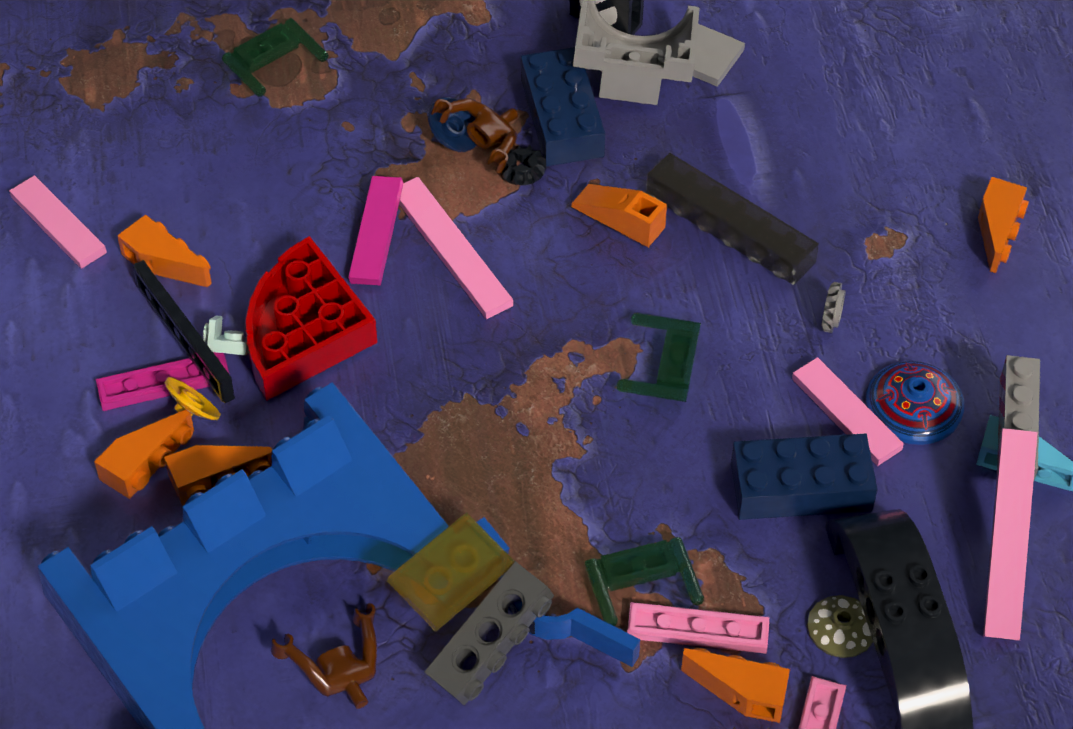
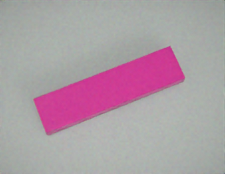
[348,176,403,286]
[96,352,229,411]

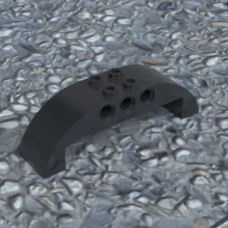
[825,509,973,729]

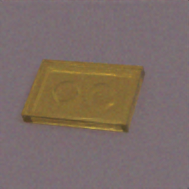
[387,512,515,632]

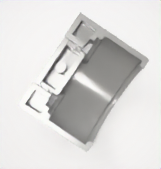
[573,0,699,105]

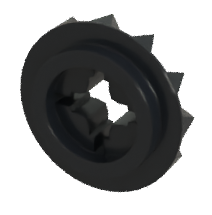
[498,145,546,185]

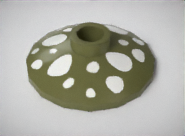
[807,595,873,658]

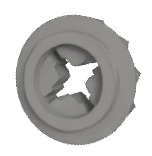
[822,282,846,333]

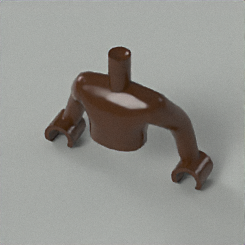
[431,98,518,174]
[271,603,377,709]

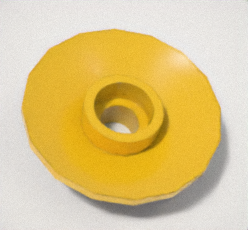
[164,377,221,420]

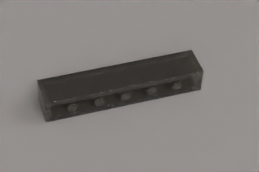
[646,153,819,285]

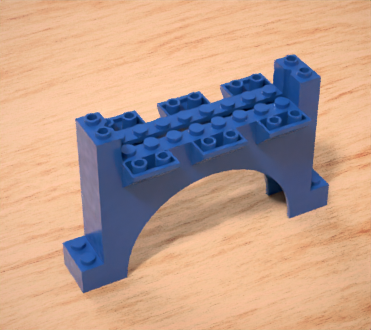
[38,382,510,729]

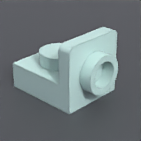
[203,316,249,355]

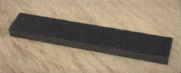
[133,260,235,403]

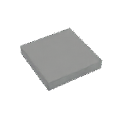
[693,24,745,87]

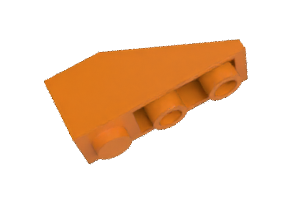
[978,177,1029,273]
[571,184,667,248]
[117,214,212,287]
[94,410,194,499]
[164,445,272,506]
[681,648,790,723]

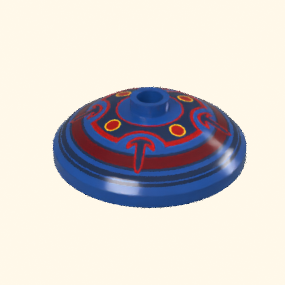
[866,361,965,445]

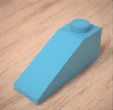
[976,415,1073,492]

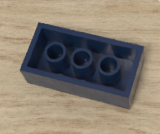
[521,47,605,166]
[731,433,878,520]

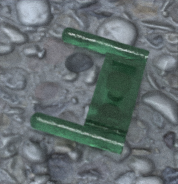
[222,18,329,97]
[616,313,701,402]
[584,537,704,626]

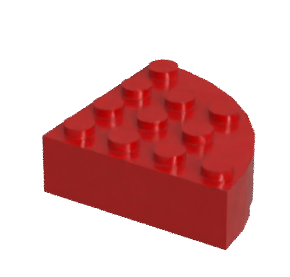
[246,236,378,401]

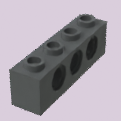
[424,561,554,706]

